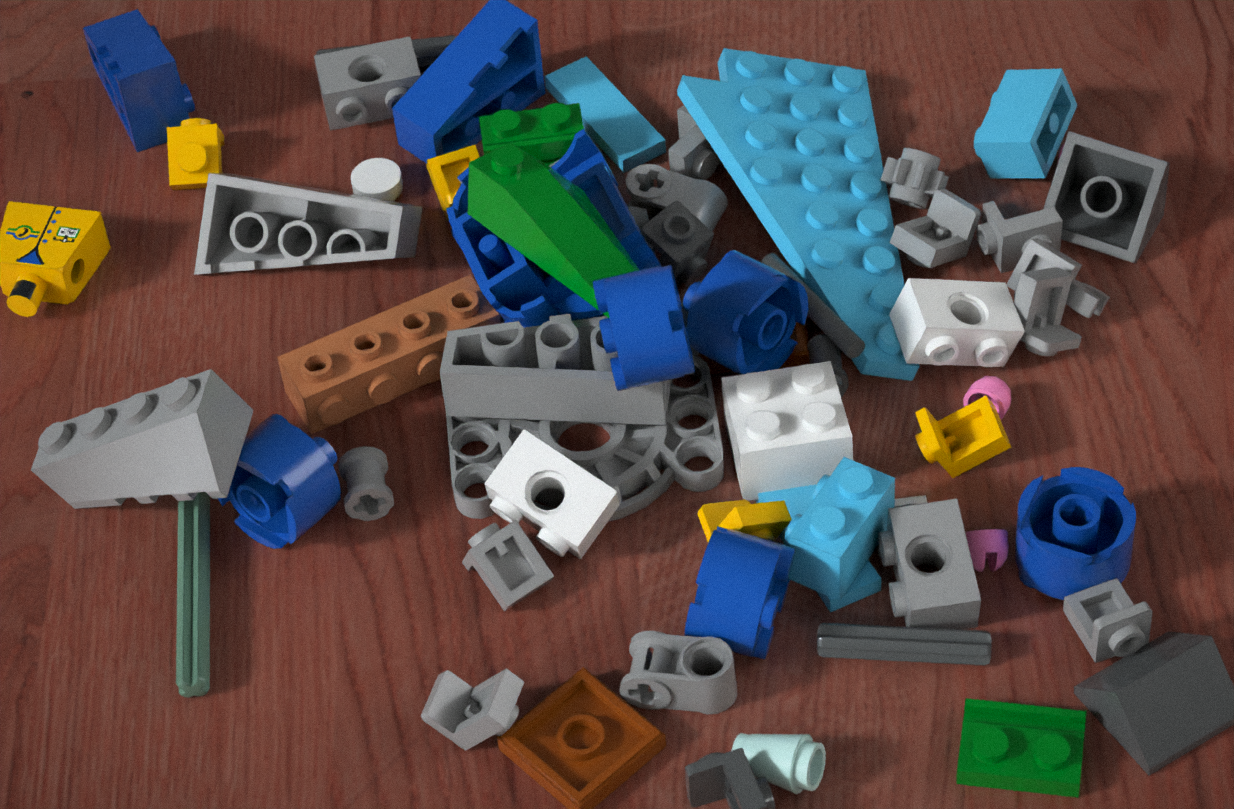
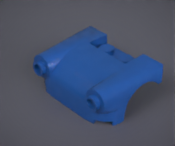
[446,129,662,328]

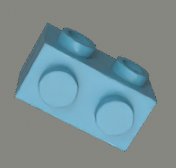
[973,69,1077,178]
[784,457,895,601]

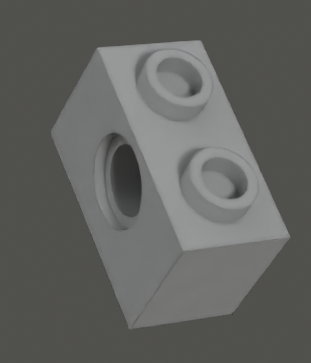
[314,36,421,131]
[878,498,981,629]

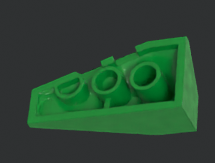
[467,142,639,318]

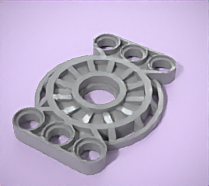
[446,355,724,522]

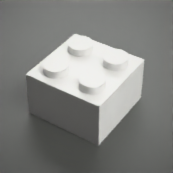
[721,361,853,501]

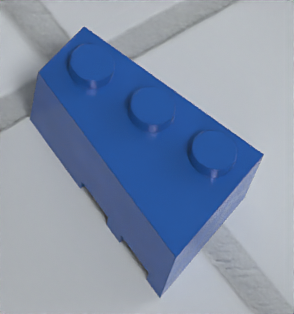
[392,0,545,164]
[83,9,195,153]

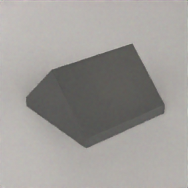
[1043,131,1170,263]
[1074,631,1234,776]

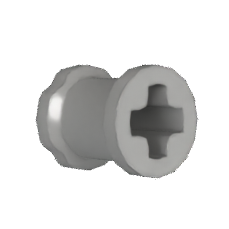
[338,446,394,521]

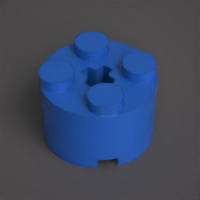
[683,250,808,375]
[593,265,695,391]
[218,414,341,549]
[1015,467,1136,600]
[684,526,796,660]

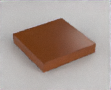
[497,667,667,809]

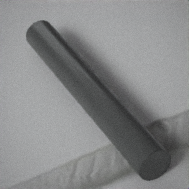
[761,253,865,358]

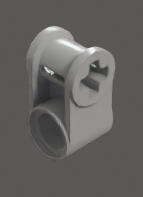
[625,164,728,232]
[619,631,738,714]

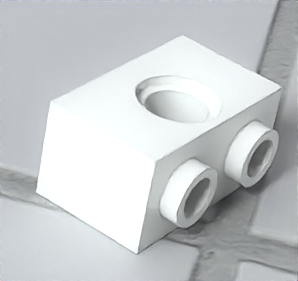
[889,278,1025,367]
[484,429,619,559]

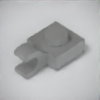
[1007,238,1110,318]

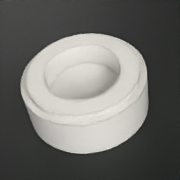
[351,158,403,201]

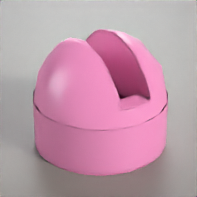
[963,376,1011,420]
[965,529,1009,572]

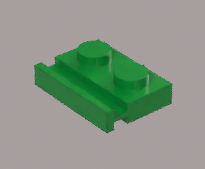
[956,698,1086,798]

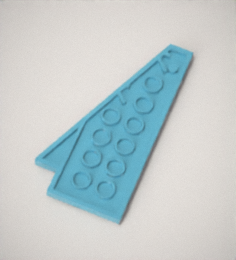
[677,48,920,381]

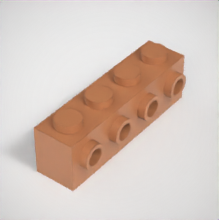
[277,274,501,434]

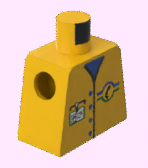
[0,201,111,317]

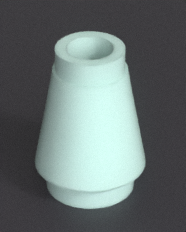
[732,733,826,794]

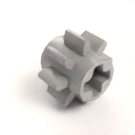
[880,148,949,209]

